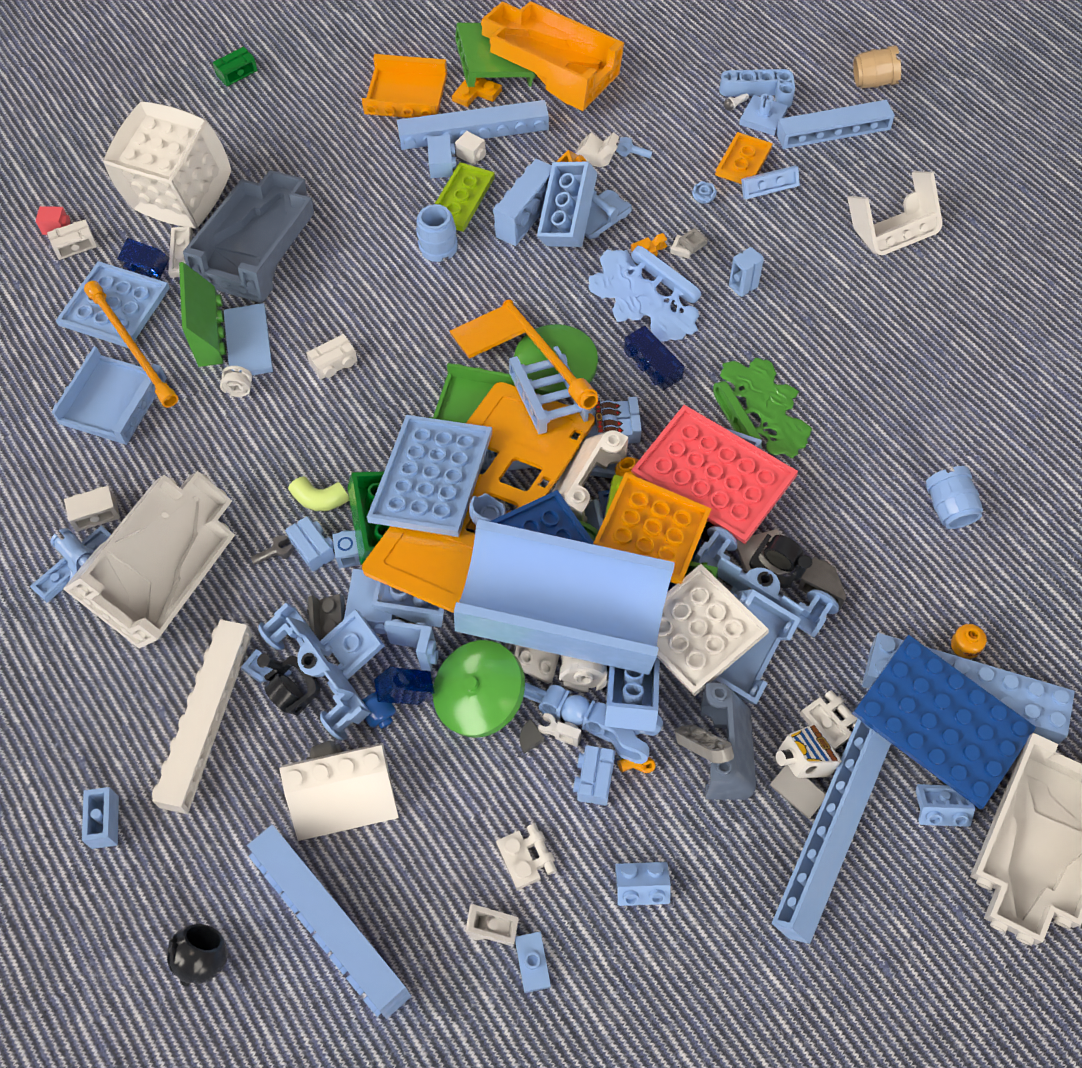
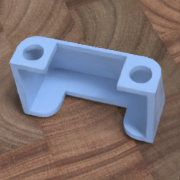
[711,589,801,704]

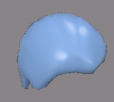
[469,493,506,525]

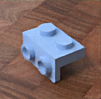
[615,862,671,906]

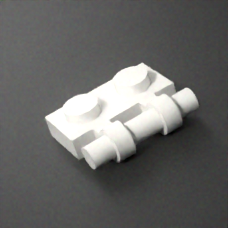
[800,690,858,751]
[496,823,557,890]

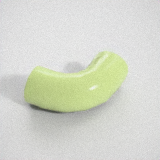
[288,476,350,511]

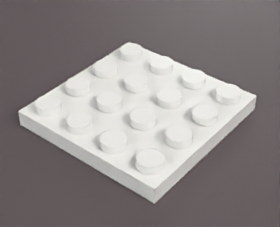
[657,564,769,696]

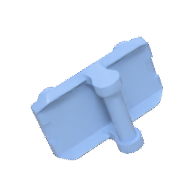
[585,190,632,239]

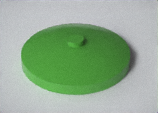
[514,324,598,395]
[433,640,525,738]

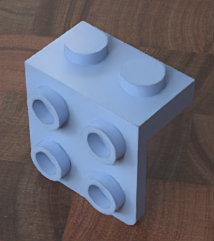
[384,619,438,672]

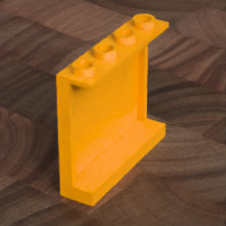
[362,54,447,118]

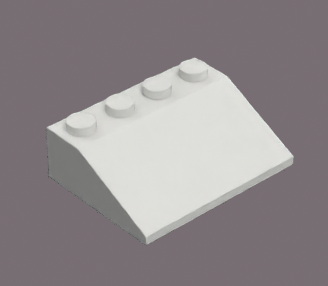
[279,743,399,841]

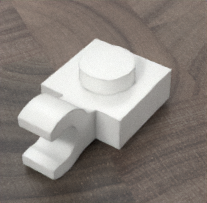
[538,713,581,747]

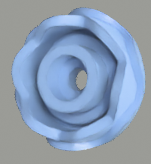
[692,181,717,204]

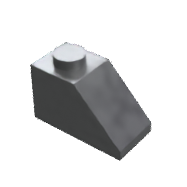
[798,557,846,610]

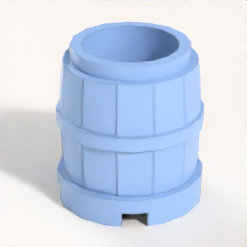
[416,204,458,262]
[925,466,983,529]

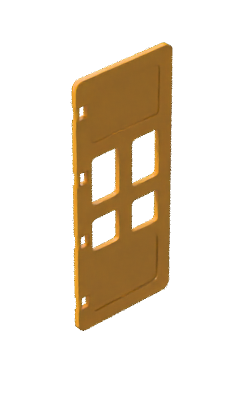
[362,382,595,613]

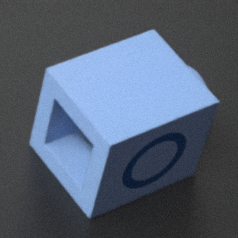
[332,530,360,569]

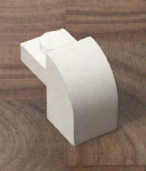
[575,132,619,167]

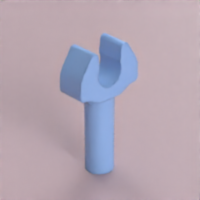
[616,137,652,159]

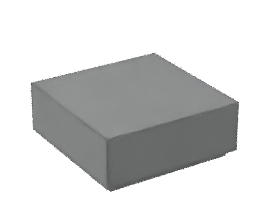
[679,228,708,254]

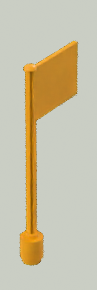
[449,299,598,410]

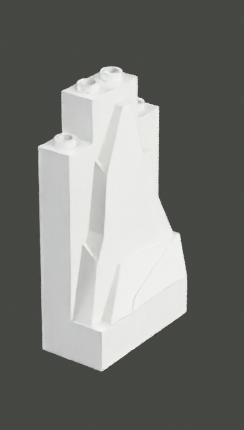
[63,471,235,648]
[970,733,1082,946]

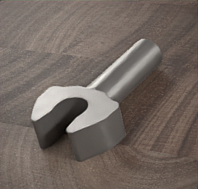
[250,536,294,565]

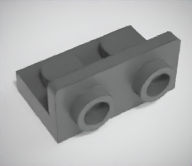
[307,593,345,641]

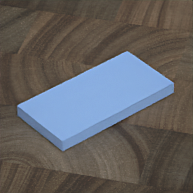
[224,303,273,375]

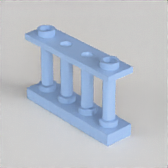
[509,346,591,434]

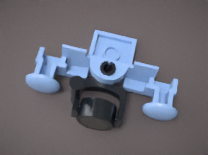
[694,526,839,638]
[257,603,385,740]

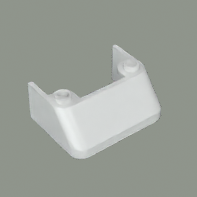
[847,171,942,255]

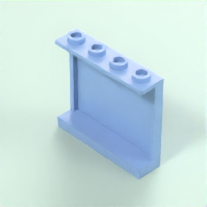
[52,347,167,445]

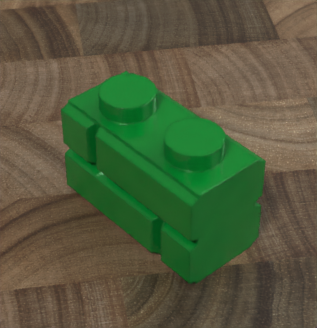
[213,46,258,87]

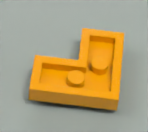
[452,78,502,107]

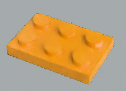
[715,132,773,184]

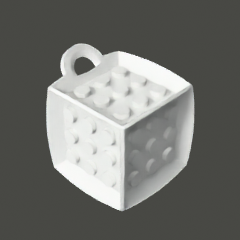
[103,102,231,228]

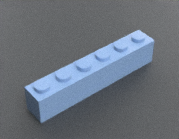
[776,100,895,149]

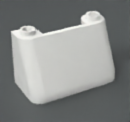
[552,430,629,523]

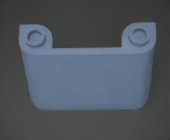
[700,683,756,800]

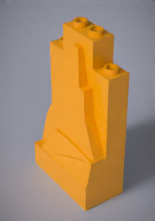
[481,1,624,111]

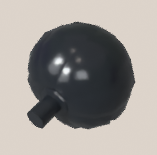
[166,924,228,986]

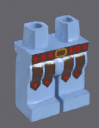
[584,396,642,444]

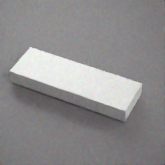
[168,226,193,278]

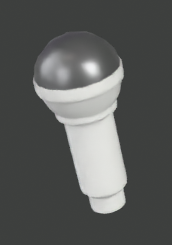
[724,93,749,111]

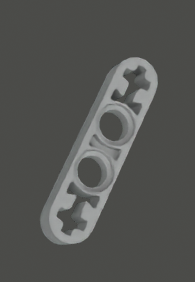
[675,725,734,763]

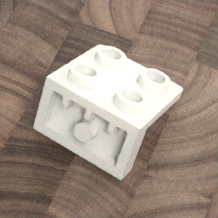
[505,643,559,684]

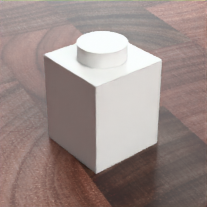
[455,131,486,166]

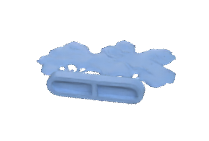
[588,246,701,342]

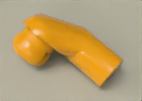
[617,757,656,773]

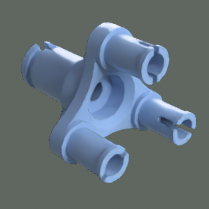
[50,528,94,582]

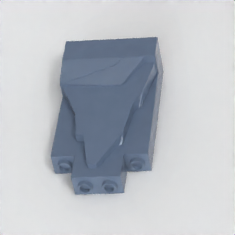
[183,170,314,303]

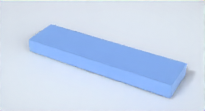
[30,525,111,603]

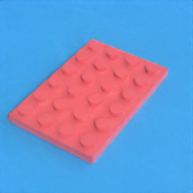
[631,405,798,544]

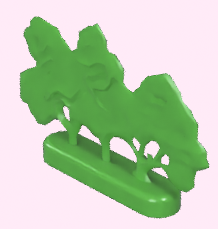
[713,358,812,458]

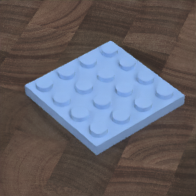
[56,261,170,348]

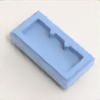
[515,931,551,993]

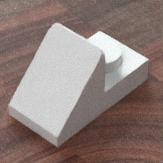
[465,904,518,945]

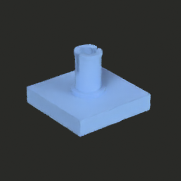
[739,94,788,136]

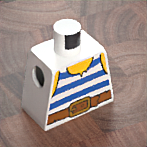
[776,724,842,778]

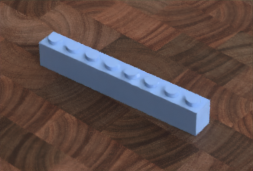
[397,100,549,150]

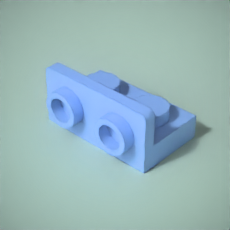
[915,784,975,827]

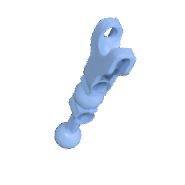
[524,682,663,764]

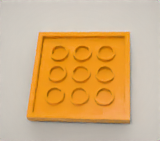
[593,472,711,584]

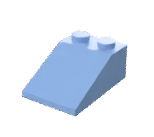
[372,581,444,628]

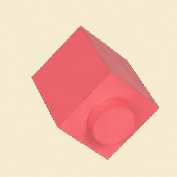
[36,206,70,235]

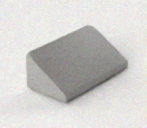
[770,765,826,819]

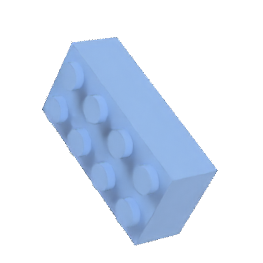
[493,159,552,246]
[537,162,598,247]
[604,657,660,732]

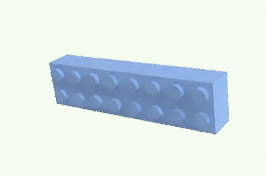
[862,633,1075,745]
[247,824,411,1019]

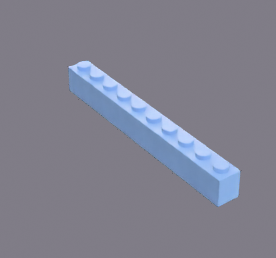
[771,719,891,944]

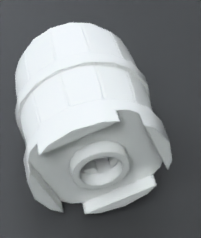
[559,655,608,692]

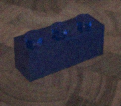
[624,325,684,391]

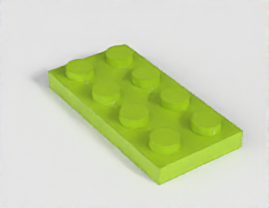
[435,162,495,232]

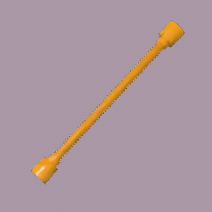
[84,281,179,408]

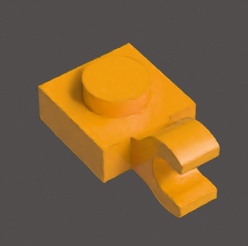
[631,233,667,256]

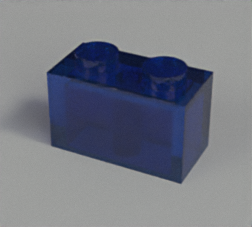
[117,237,170,279]
[374,667,435,705]

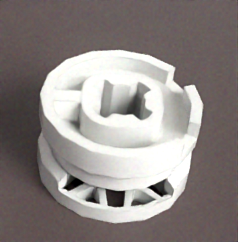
[220,366,252,397]

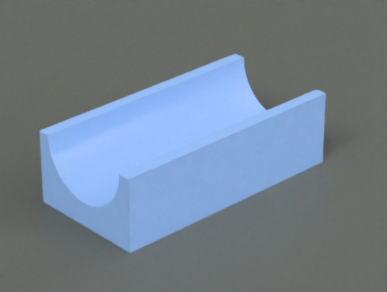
[454,519,675,675]

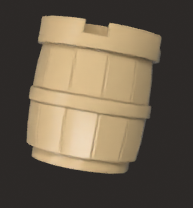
[853,45,901,88]

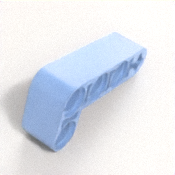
[719,69,795,108]

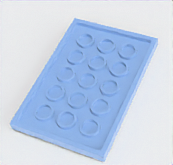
[367,415,492,537]

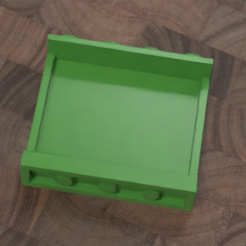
[455,23,536,87]
[429,363,530,423]

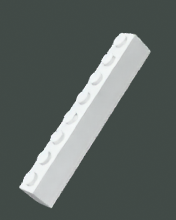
[152,620,252,814]

